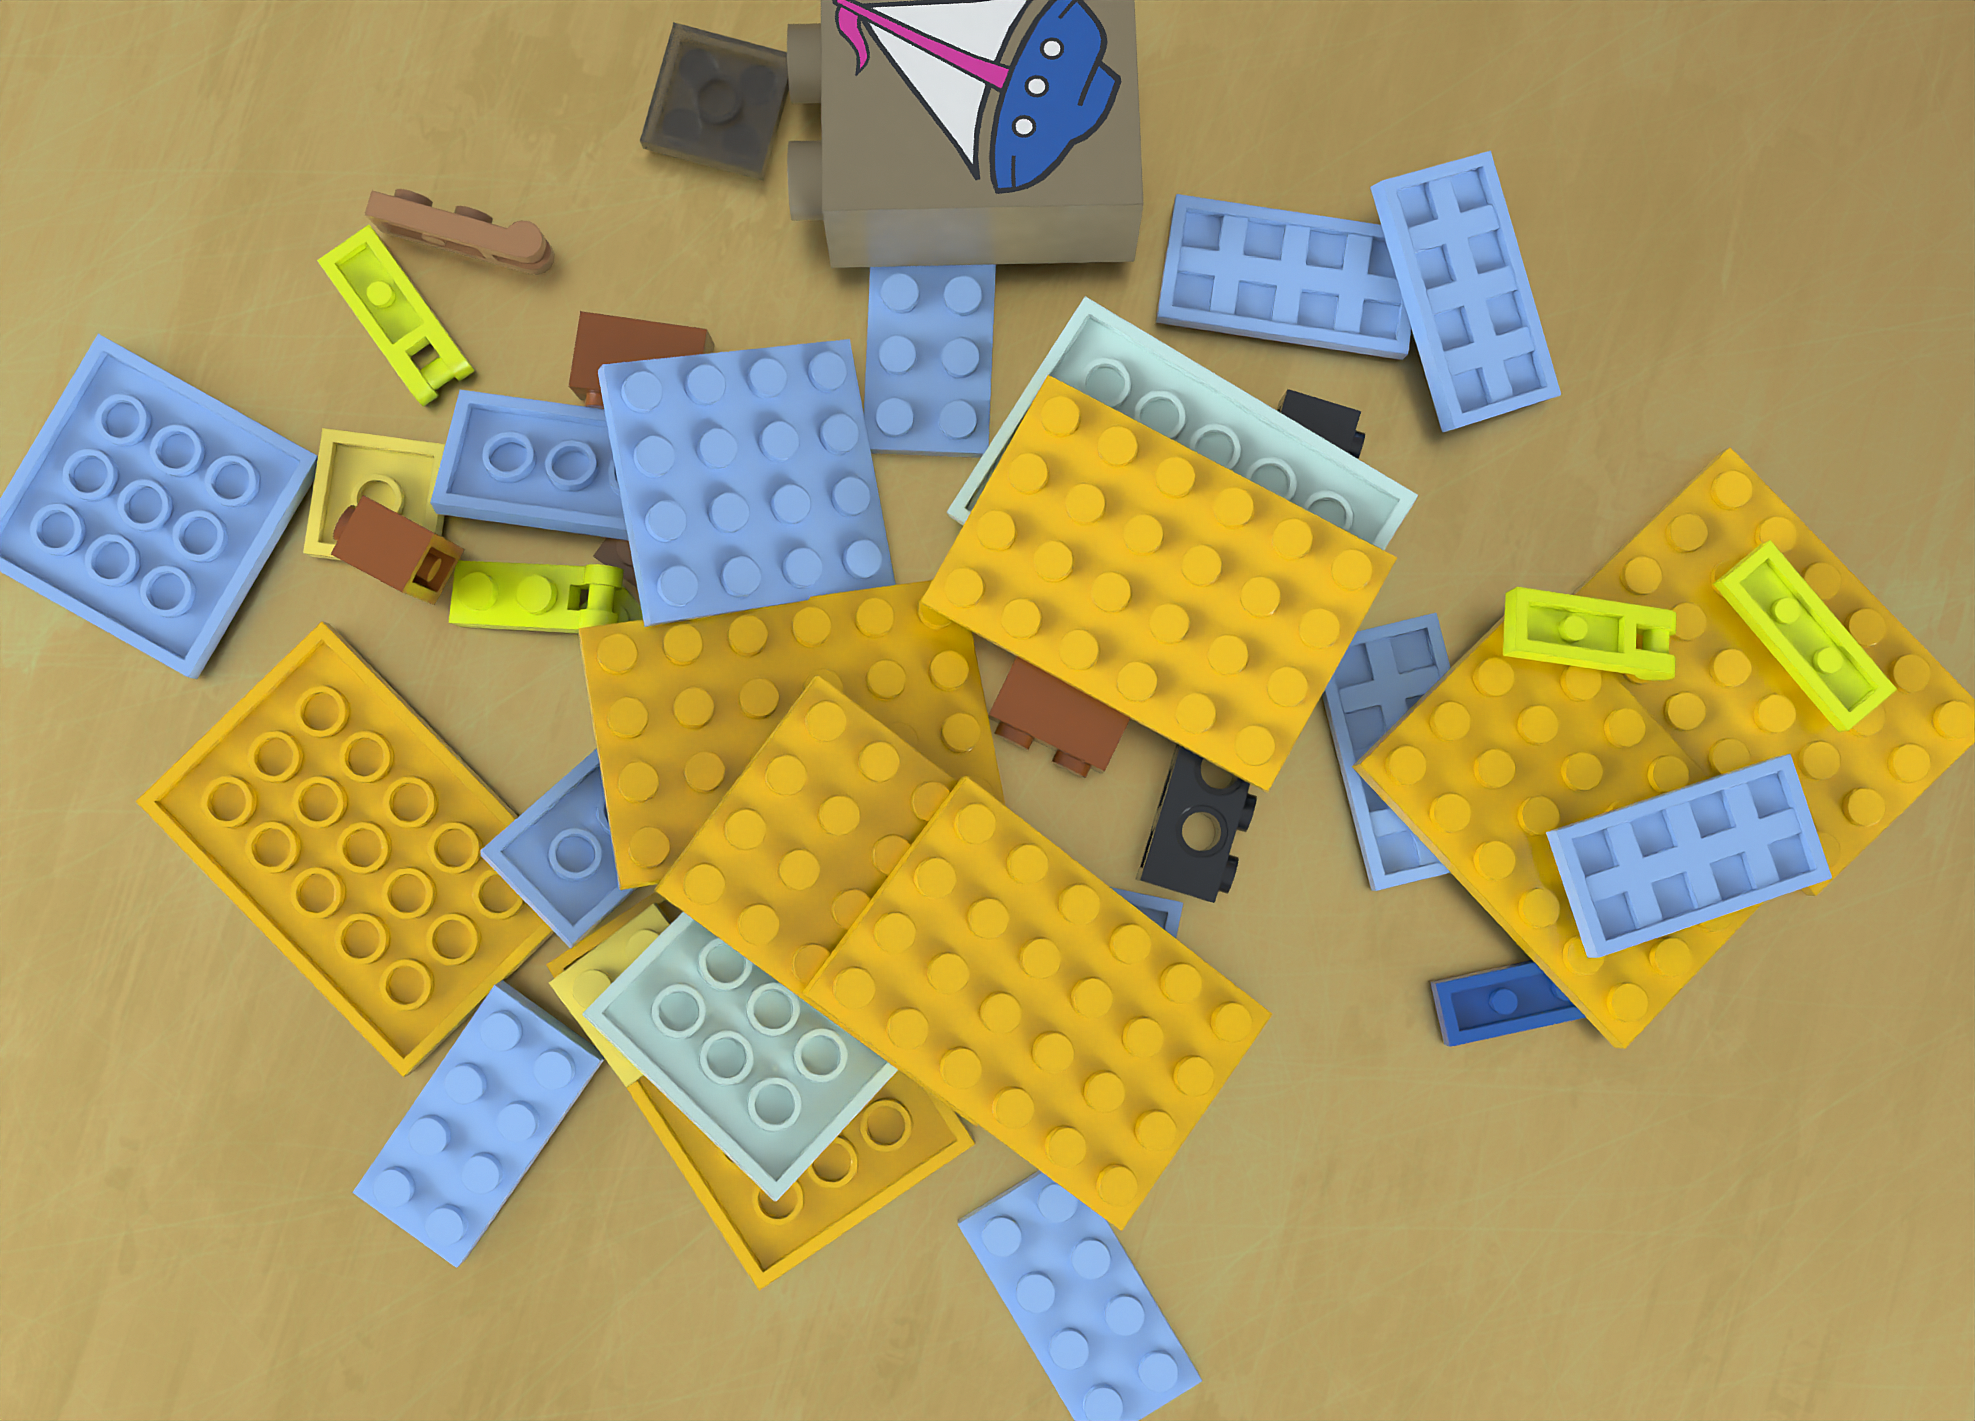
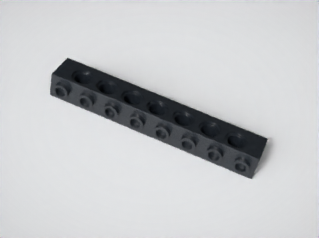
[1135,389,1365,903]

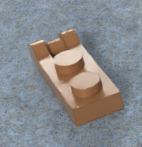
[365,189,554,275]

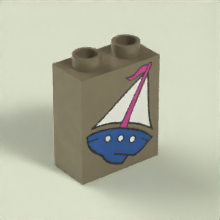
[787,0,1143,268]

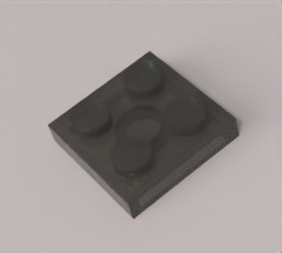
[640,22,789,181]

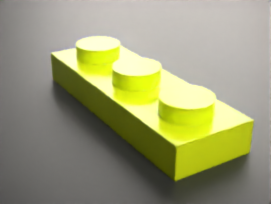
[1713,540,1897,732]

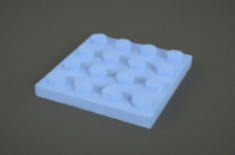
[0,334,318,679]
[598,339,896,627]

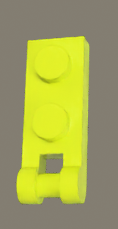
[317,225,475,407]
[448,560,624,633]
[1503,587,1677,681]

